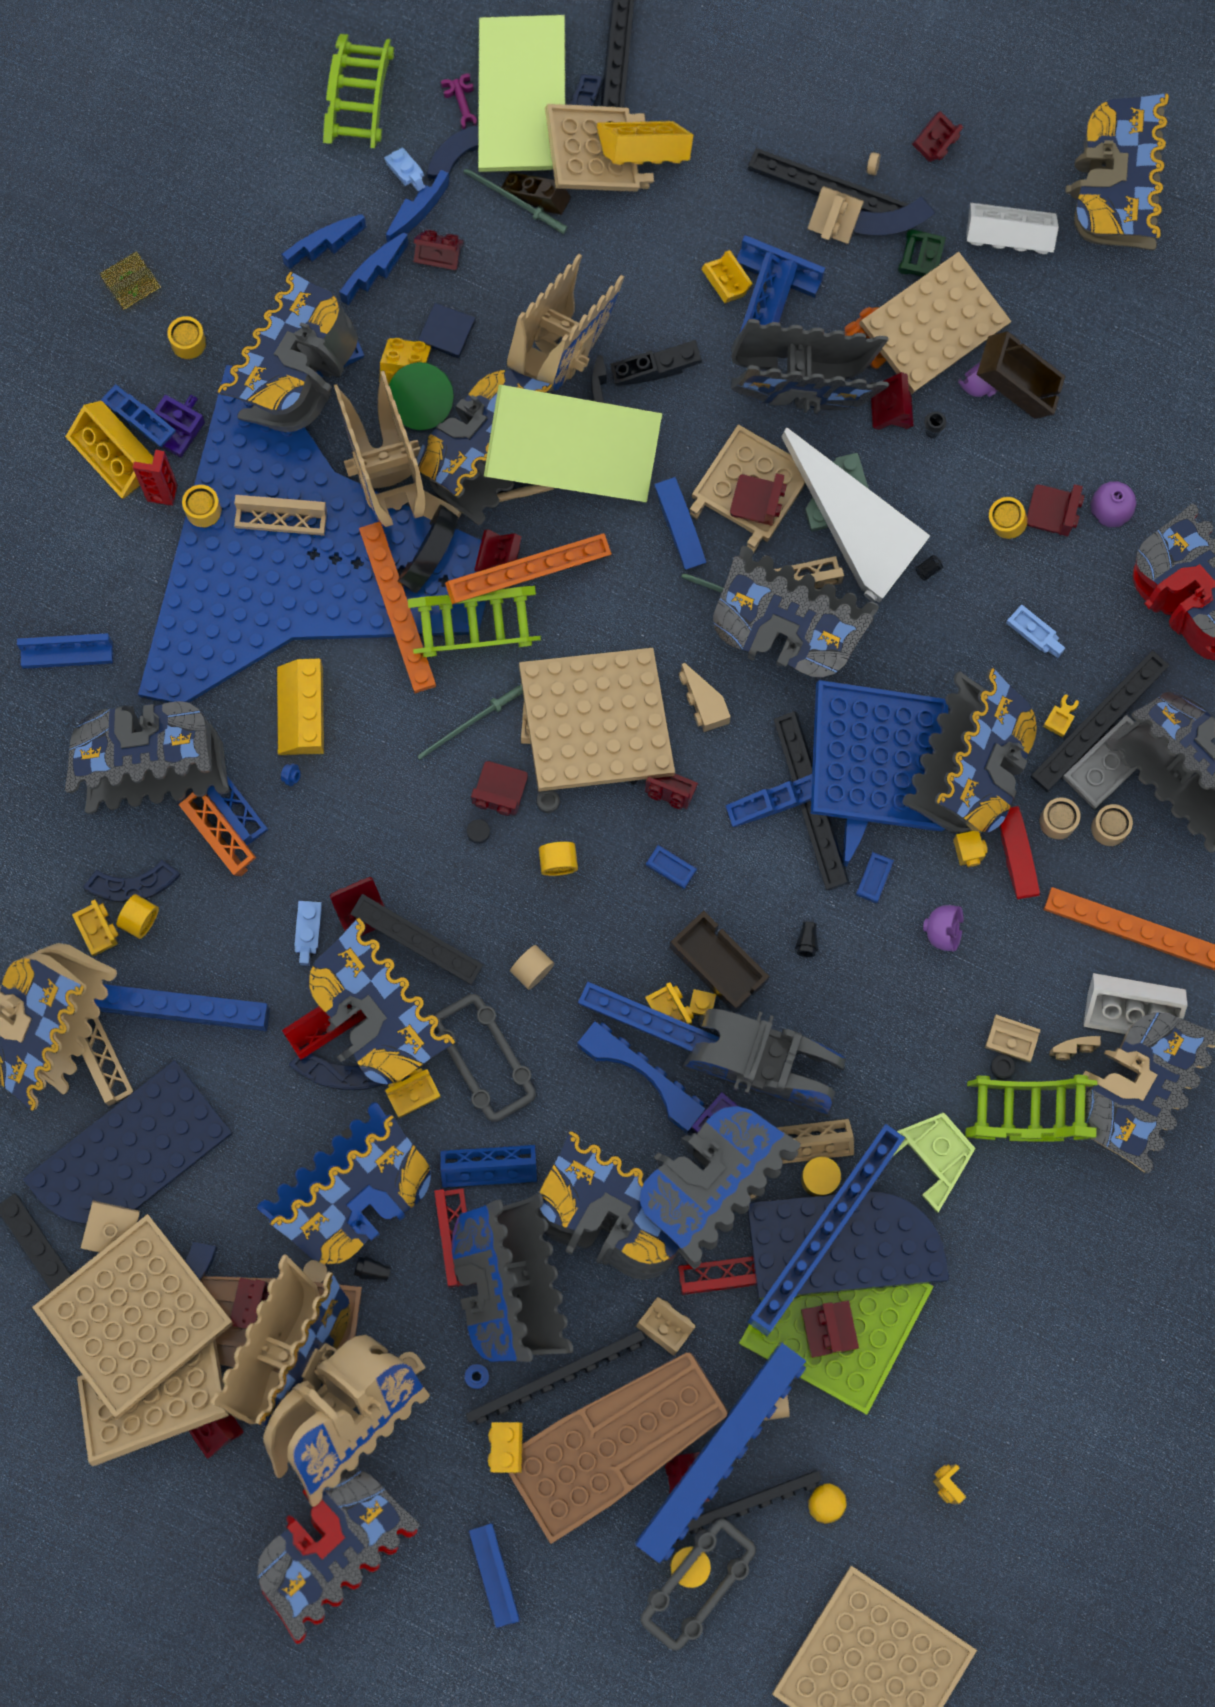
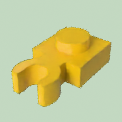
[1043,694,1079,738]

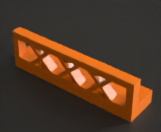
[179,792,256,876]

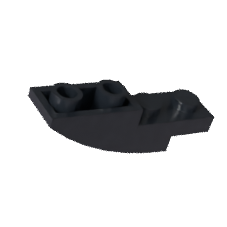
[610,340,703,385]

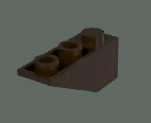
[501,172,571,215]

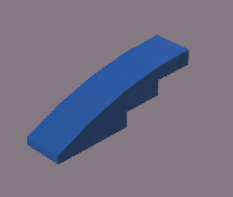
[386,170,450,243]
[282,214,366,269]
[339,232,409,305]
[101,384,176,447]
[654,477,707,570]
[725,774,812,827]
[843,819,868,867]

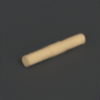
[497,485,554,502]

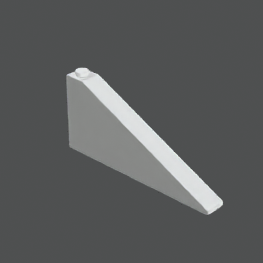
[782,428,930,603]

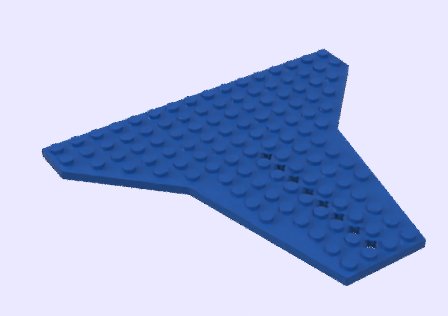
[138,365,487,703]

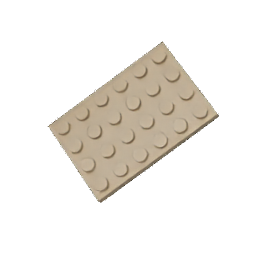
[859,252,1012,394]
[77,1339,229,1466]

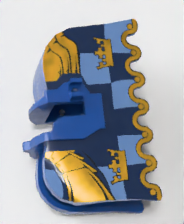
[257,1102,431,1264]

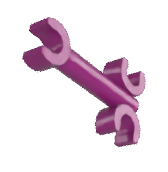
[441,74,477,130]

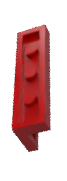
[133,450,178,506]
[282,1004,367,1060]
[434,1188,477,1288]
[678,1256,756,1295]

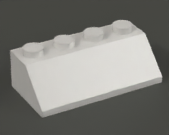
[966,203,1058,254]
[1084,973,1187,1034]

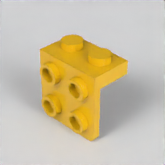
[379,338,431,385]

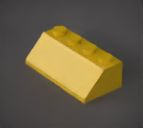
[597,121,693,165]
[65,401,154,498]
[277,659,324,755]

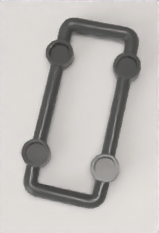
[435,994,536,1122]
[640,1519,756,1651]

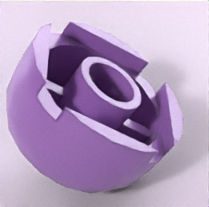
[958,362,997,397]
[1090,481,1136,527]
[923,905,963,952]

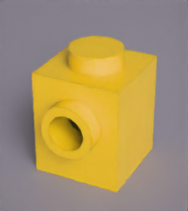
[953,831,987,867]

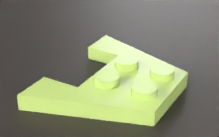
[892,1113,976,1213]

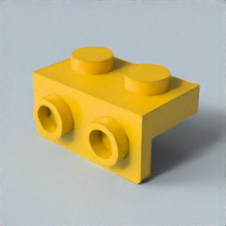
[701,250,752,303]
[72,899,119,957]
[645,982,694,1025]
[385,1068,441,1118]
[488,1422,522,1473]
[933,1464,966,1504]

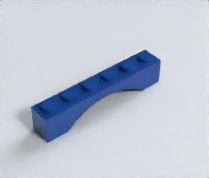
[577,1022,706,1134]

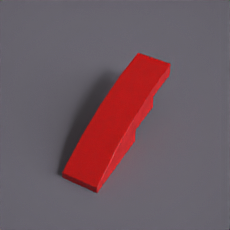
[999,806,1040,899]

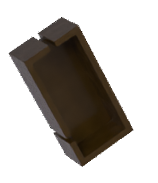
[977,331,1066,419]
[669,910,769,1013]

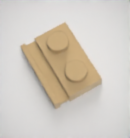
[985,1015,1041,1063]

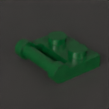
[898,229,946,277]

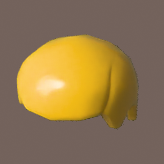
[808,1483,847,1524]

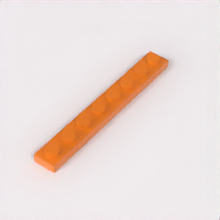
[359,522,436,693]
[445,533,611,605]
[1043,887,1215,971]

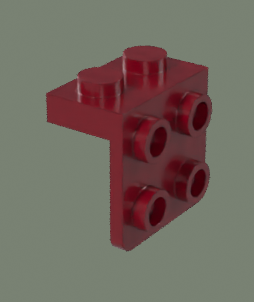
[730,473,787,526]
[1027,484,1085,536]
[471,761,528,816]
[645,774,698,810]
[330,877,385,936]

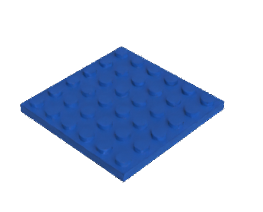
[811,680,948,832]

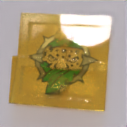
[99,251,161,310]

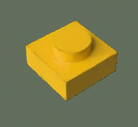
[689,989,716,1016]

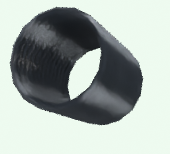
[916,555,943,581]

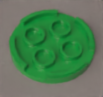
[389,362,454,430]

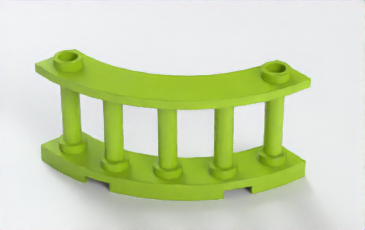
[323,34,394,148]
[407,586,541,657]
[965,1075,1097,1142]

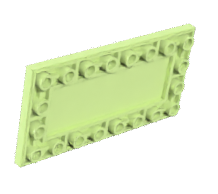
[478,15,565,172]
[484,385,662,502]

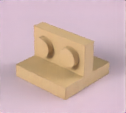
[808,186,864,244]

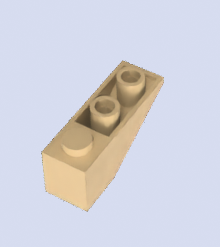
[679,663,731,732]

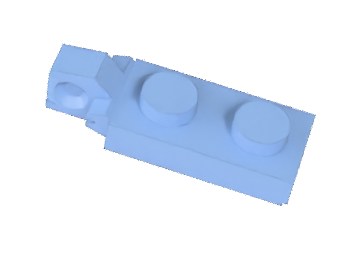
[384,147,425,191]
[1006,605,1065,658]
[294,901,322,966]

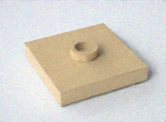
[81,1201,140,1252]

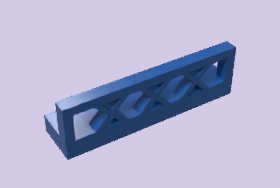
[736,235,825,298]
[740,252,798,332]
[17,633,113,669]
[207,776,268,845]
[441,1145,537,1188]
[469,1523,520,1628]

